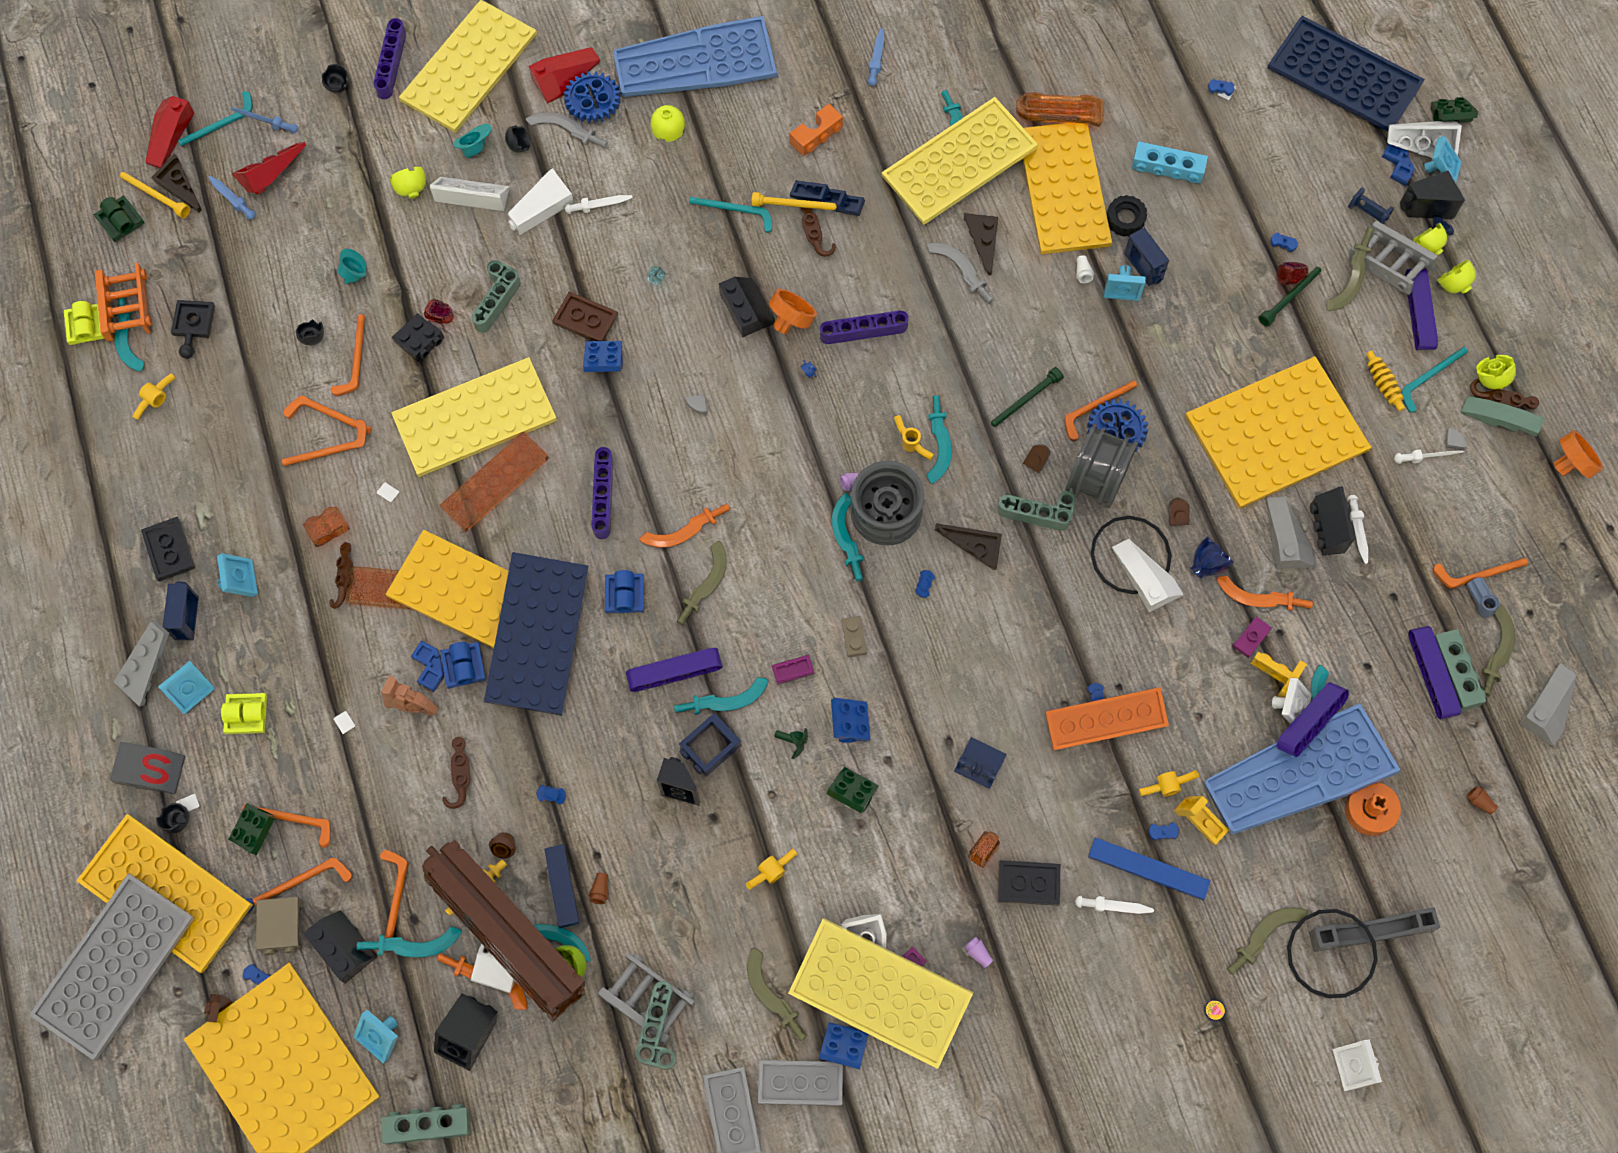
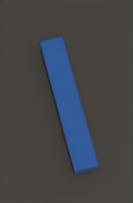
[1088,838,1211,901]

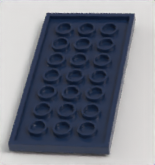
[1267,15,1425,132]
[484,552,588,716]

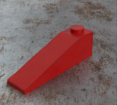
[529,47,600,104]
[145,96,194,168]
[232,142,306,194]

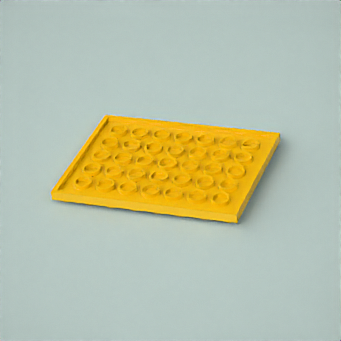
[1185,356,1372,509]
[184,962,381,1153]

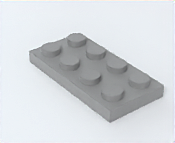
[758,1060,843,1106]
[703,1067,761,1153]

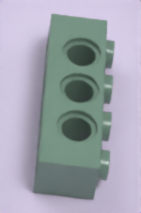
[1435,629,1486,712]
[381,1104,471,1145]

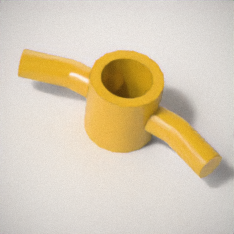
[132,373,175,420]
[894,415,934,461]
[1139,770,1199,797]
[746,848,798,890]

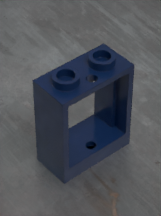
[1124,227,1169,287]
[162,581,199,640]
[679,713,742,777]

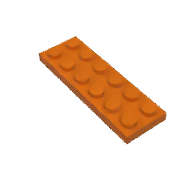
[1045,687,1169,750]

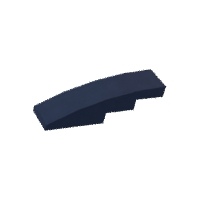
[790,180,865,216]
[544,844,580,929]

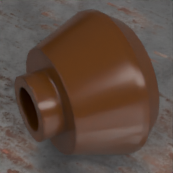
[489,832,516,859]

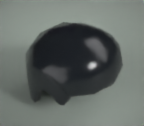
[322,64,349,93]
[505,125,530,153]
[295,319,324,346]
[156,803,190,833]

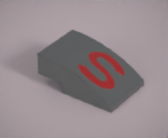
[110,742,185,794]

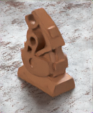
[381,675,438,716]

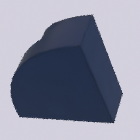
[1432,217,1454,235]

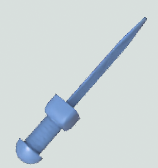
[867,28,884,86]
[231,108,298,134]
[209,176,255,220]

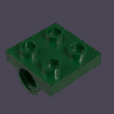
[1430,97,1478,123]
[93,195,145,242]
[826,767,879,813]
[228,803,275,855]

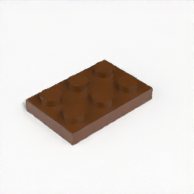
[552,291,618,341]

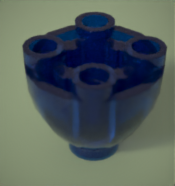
[1190,536,1234,579]

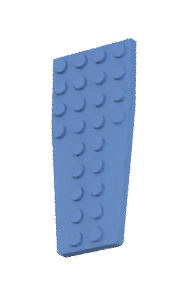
[613,16,777,97]
[1205,704,1401,834]

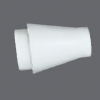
[1076,256,1094,283]

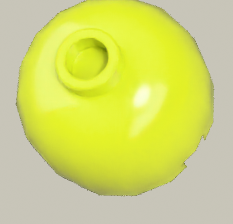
[650,105,686,142]
[389,167,426,199]
[1413,223,1447,255]
[1437,260,1476,294]
[1476,355,1516,390]

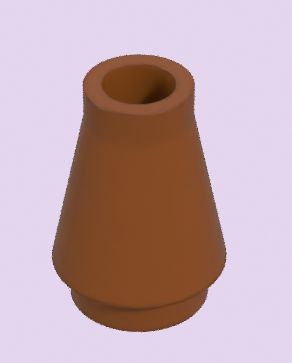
[1466,786,1498,815]
[588,872,609,904]

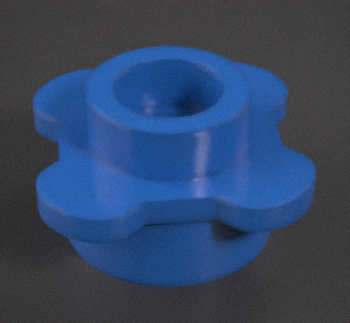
[800,360,817,378]

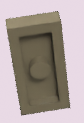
[841,616,867,657]

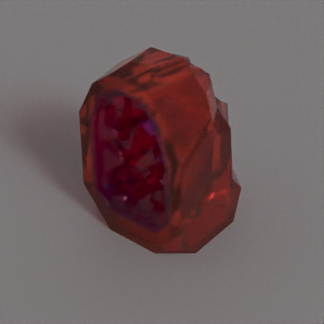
[1277,262,1309,285]
[424,299,454,324]

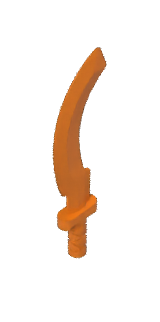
[639,503,730,547]
[1217,575,1313,611]
[437,953,527,1010]

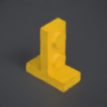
[1250,652,1307,697]
[1174,796,1229,845]

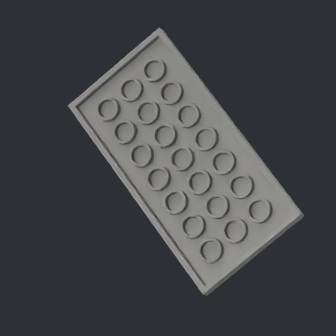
[29,873,195,1061]

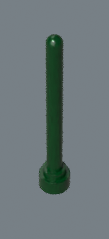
[1258,267,1321,327]
[991,367,1064,427]

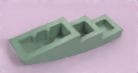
[1460,396,1545,437]

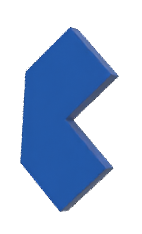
[1382,144,1415,186]
[411,640,445,692]

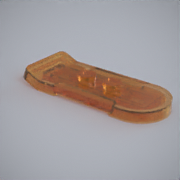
[1016,92,1104,127]

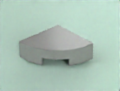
[685,394,707,414]
[1446,428,1466,450]

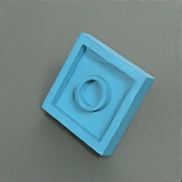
[1425,136,1461,183]
[1103,265,1146,301]
[217,553,258,597]
[158,661,215,714]
[353,1010,398,1064]

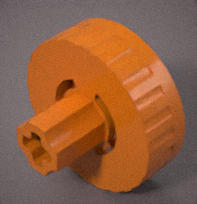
[769,289,817,334]
[1554,430,1604,479]
[1345,783,1401,836]

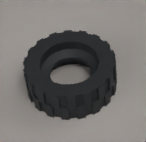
[1107,195,1147,237]

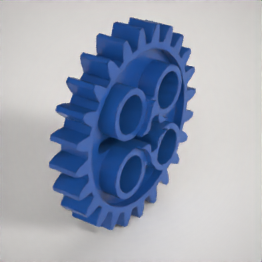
[564,71,621,124]
[1087,399,1148,452]

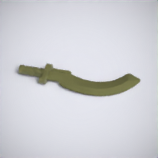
[1327,227,1374,311]
[677,541,727,626]
[1482,606,1515,696]
[1227,908,1308,975]
[747,948,807,1041]

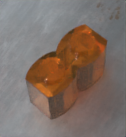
[303,506,350,547]
[968,831,1000,868]

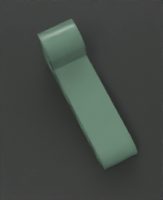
[472,260,521,333]
[997,491,1076,531]
[636,981,677,1070]

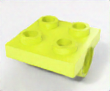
[64,301,104,345]
[221,693,267,734]

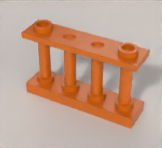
[95,262,152,342]

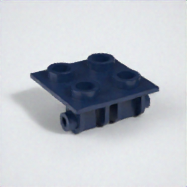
[954,737,1007,789]

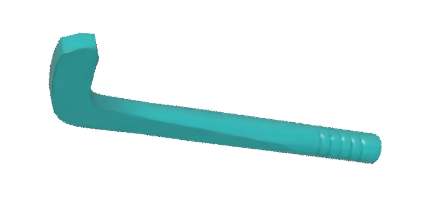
[178,91,252,146]
[689,197,772,233]
[1401,346,1468,413]

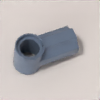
[1466,577,1499,618]

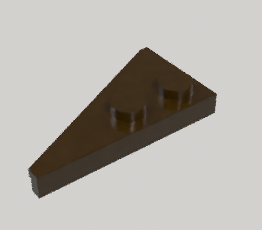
[151,154,202,213]
[964,213,998,275]
[935,523,1002,570]

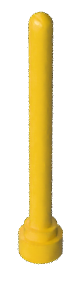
[120,172,190,219]
[752,192,837,210]

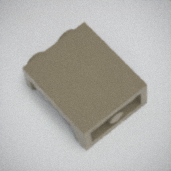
[256,897,303,955]

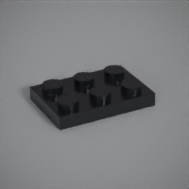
[141,516,195,582]
[998,860,1061,906]

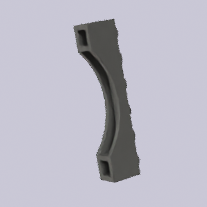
[1309,907,1440,952]

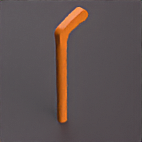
[330,314,365,396]
[1064,380,1137,441]
[283,395,372,434]
[282,419,366,466]
[1433,558,1528,589]
[242,804,331,848]
[380,850,409,938]
[252,858,353,906]

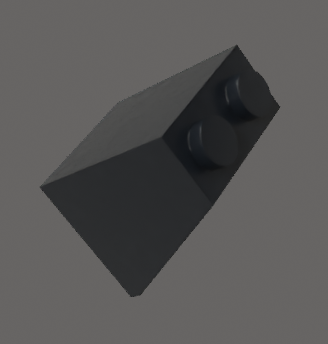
[1400,170,1465,220]
[434,993,498,1071]

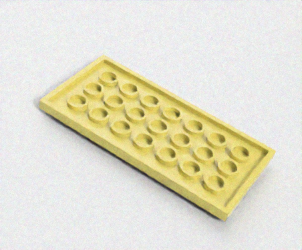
[399,0,537,133]
[881,97,1038,225]
[391,357,557,477]
[788,918,974,1069]

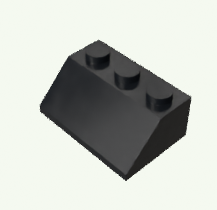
[719,276,775,338]
[1310,486,1354,556]
[657,757,700,806]
[303,910,378,984]

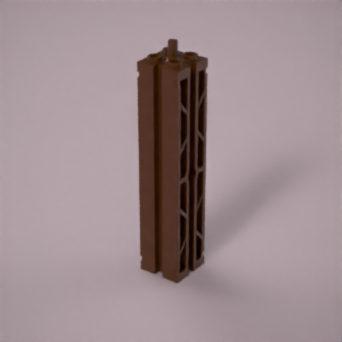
[422,840,585,1022]

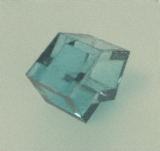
[647,266,666,285]

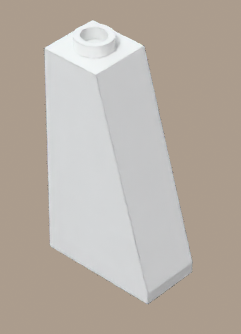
[508,168,574,235]

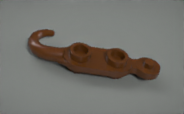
[800,207,836,257]
[1470,379,1539,409]
[329,542,353,609]
[442,737,470,809]

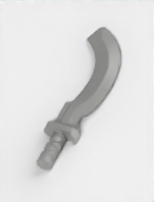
[526,112,608,147]
[927,243,994,304]

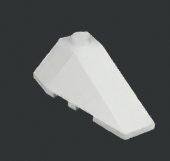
[1387,121,1462,158]
[1112,539,1183,612]
[841,914,887,949]

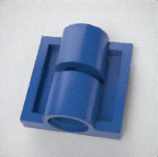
[583,341,623,372]
[605,570,644,613]
[440,642,486,689]
[831,698,870,743]
[819,1022,869,1069]

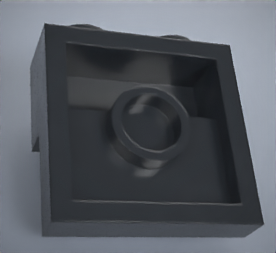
[392,313,444,362]

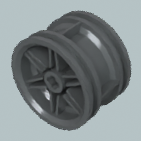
[1065,424,1138,509]
[851,461,924,545]

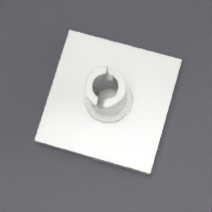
[1272,678,1312,724]
[1332,1039,1382,1091]

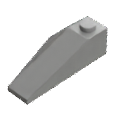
[1266,496,1315,569]
[1518,663,1577,747]

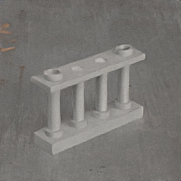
[1349,220,1438,295]
[598,953,695,1045]

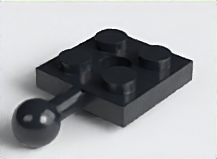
[171,300,215,359]

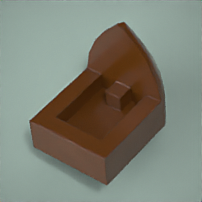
[1023,444,1051,473]
[1169,497,1190,526]
[204,994,233,1022]

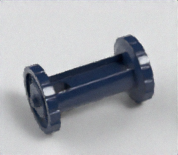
[1348,187,1394,224]

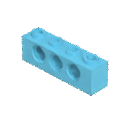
[1131,141,1208,183]

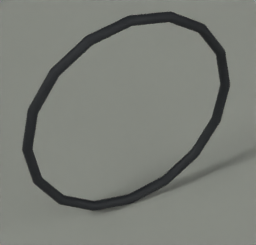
[1091,515,1172,594]
[1287,909,1378,998]

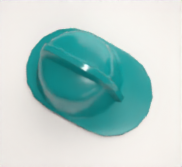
[453,124,492,158]
[337,248,366,285]

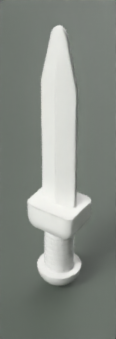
[565,195,633,214]
[1394,450,1465,464]
[1347,495,1368,564]
[1075,896,1154,914]

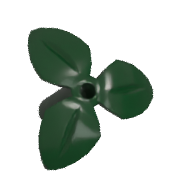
[774,728,808,759]

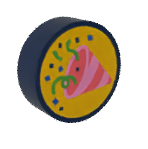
[1204,1000,1226,1021]

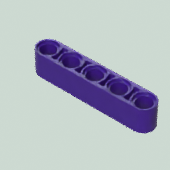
[374,18,406,99]
[1405,268,1438,350]
[820,310,908,344]
[591,447,614,539]
[1408,626,1461,720]
[625,648,723,692]
[1277,682,1349,757]

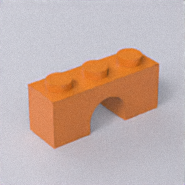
[789,104,843,156]

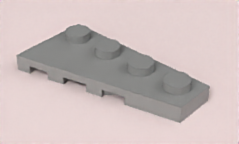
[114,621,169,707]

